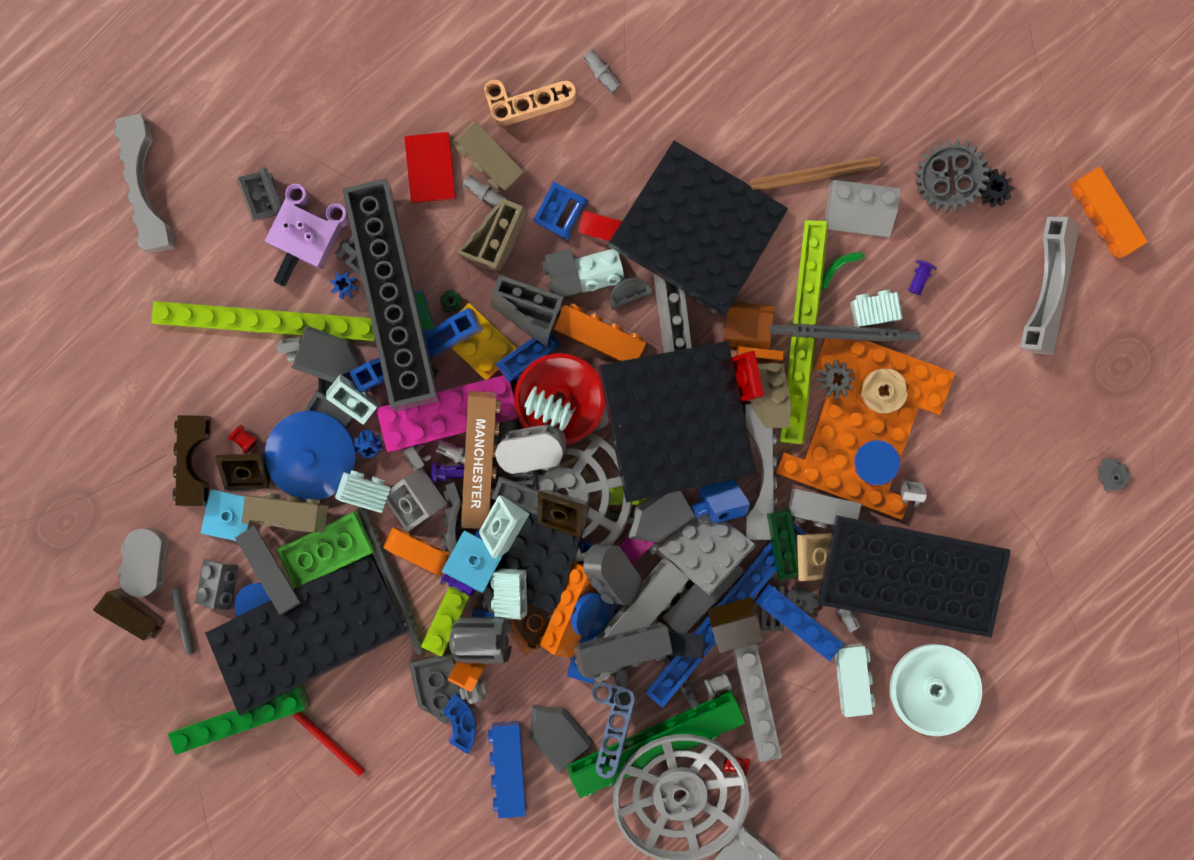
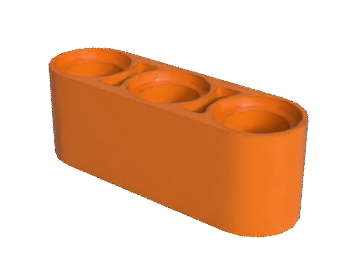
[383,527,450,576]

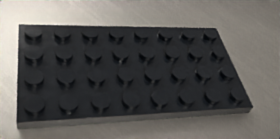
[817,515,1011,638]
[205,554,407,716]

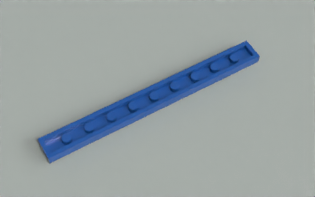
[645,521,807,708]

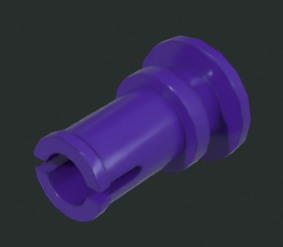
[908,260,937,296]
[431,462,464,484]
[440,573,475,597]

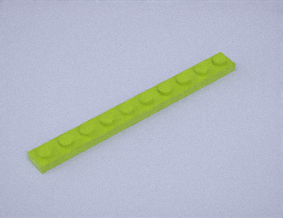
[780,220,829,445]
[151,301,376,342]

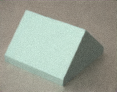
[478,495,529,558]

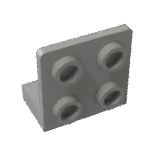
[715,824,781,860]

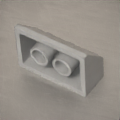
[824,180,900,238]

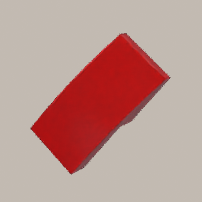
[578,211,622,241]

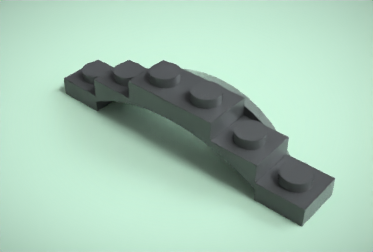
[442,482,494,614]

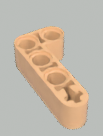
[484,80,576,126]

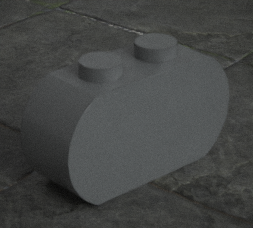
[584,544,641,605]

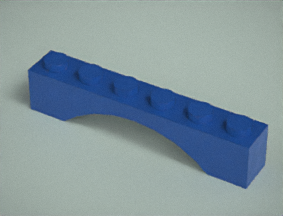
[350,308,484,393]

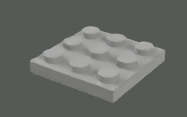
[658,514,755,596]

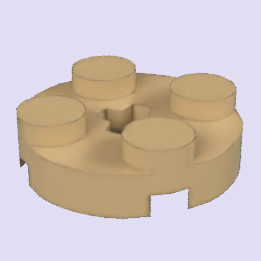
[860,369,907,414]

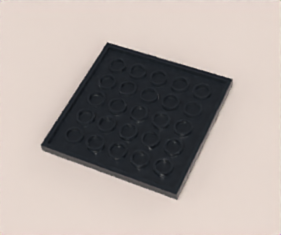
[608,140,788,316]
[597,341,757,502]

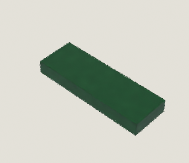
[767,509,798,581]

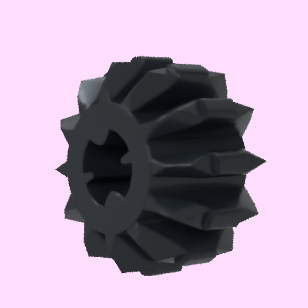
[976,169,1015,208]

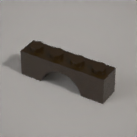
[172,415,211,506]

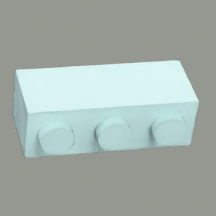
[835,643,875,717]

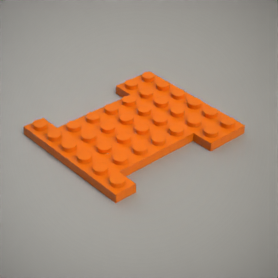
[775,338,955,520]

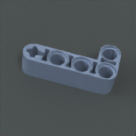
[592,682,636,778]

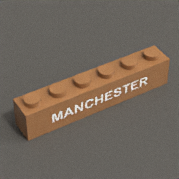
[461,391,501,529]

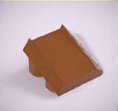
[723,302,775,350]
[509,604,551,655]

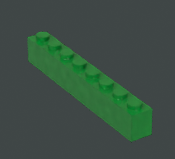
[567,691,745,798]

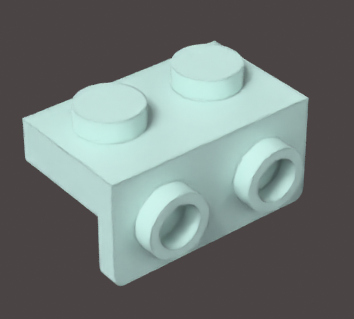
[574,249,625,293]

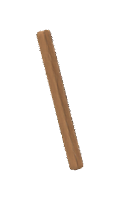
[750,156,881,191]

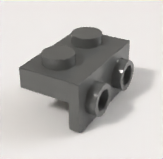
[237,167,283,222]
[195,559,239,609]

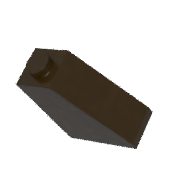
[93,588,165,641]

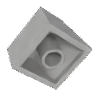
[386,468,447,532]

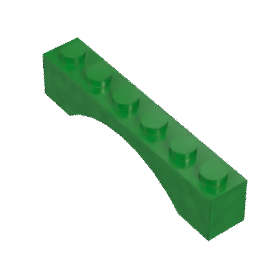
[168,685,310,755]

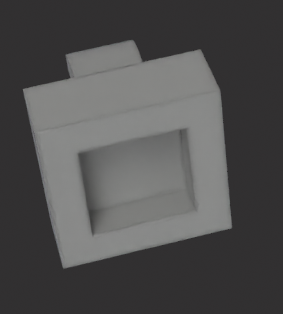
[276,336,302,362]
[403,445,431,472]
[899,480,927,508]

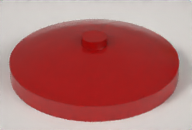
[514,353,605,444]

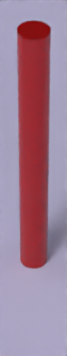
[293,711,365,777]

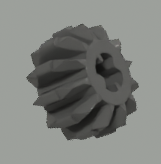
[816,360,856,399]

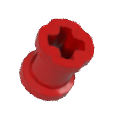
[228,425,259,454]
[722,752,750,777]

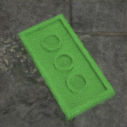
[276,511,376,588]

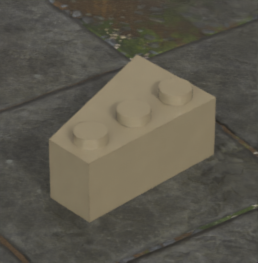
[451,122,524,191]
[456,198,528,274]
[748,363,791,428]
[241,492,328,533]

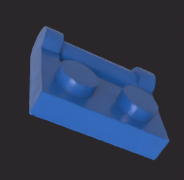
[533,181,589,241]

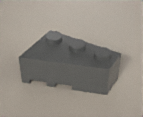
[491,275,564,347]

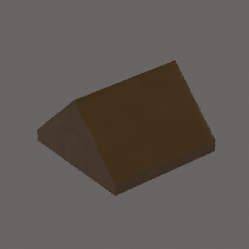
[215,453,270,490]
[537,489,591,538]
[708,597,764,654]

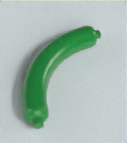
[822,252,865,290]

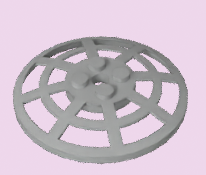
[505,433,632,563]
[613,734,749,860]

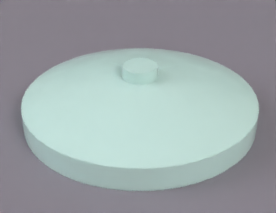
[889,644,982,736]

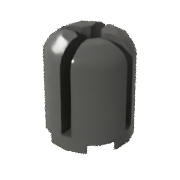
[449,617,512,664]

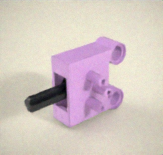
[265,184,349,287]

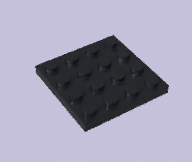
[486,511,584,614]

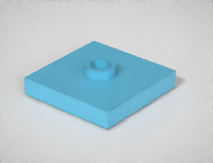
[201,489,250,541]
[442,531,503,593]

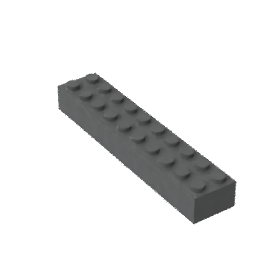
[342,178,440,412]

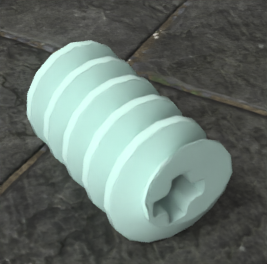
[524,386,576,431]

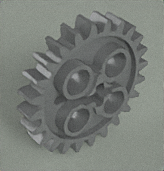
[915,139,990,213]

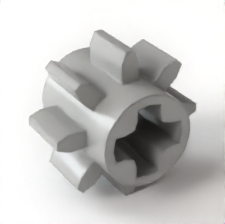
[459,679,488,704]

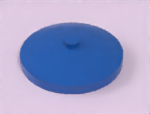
[265,410,357,500]

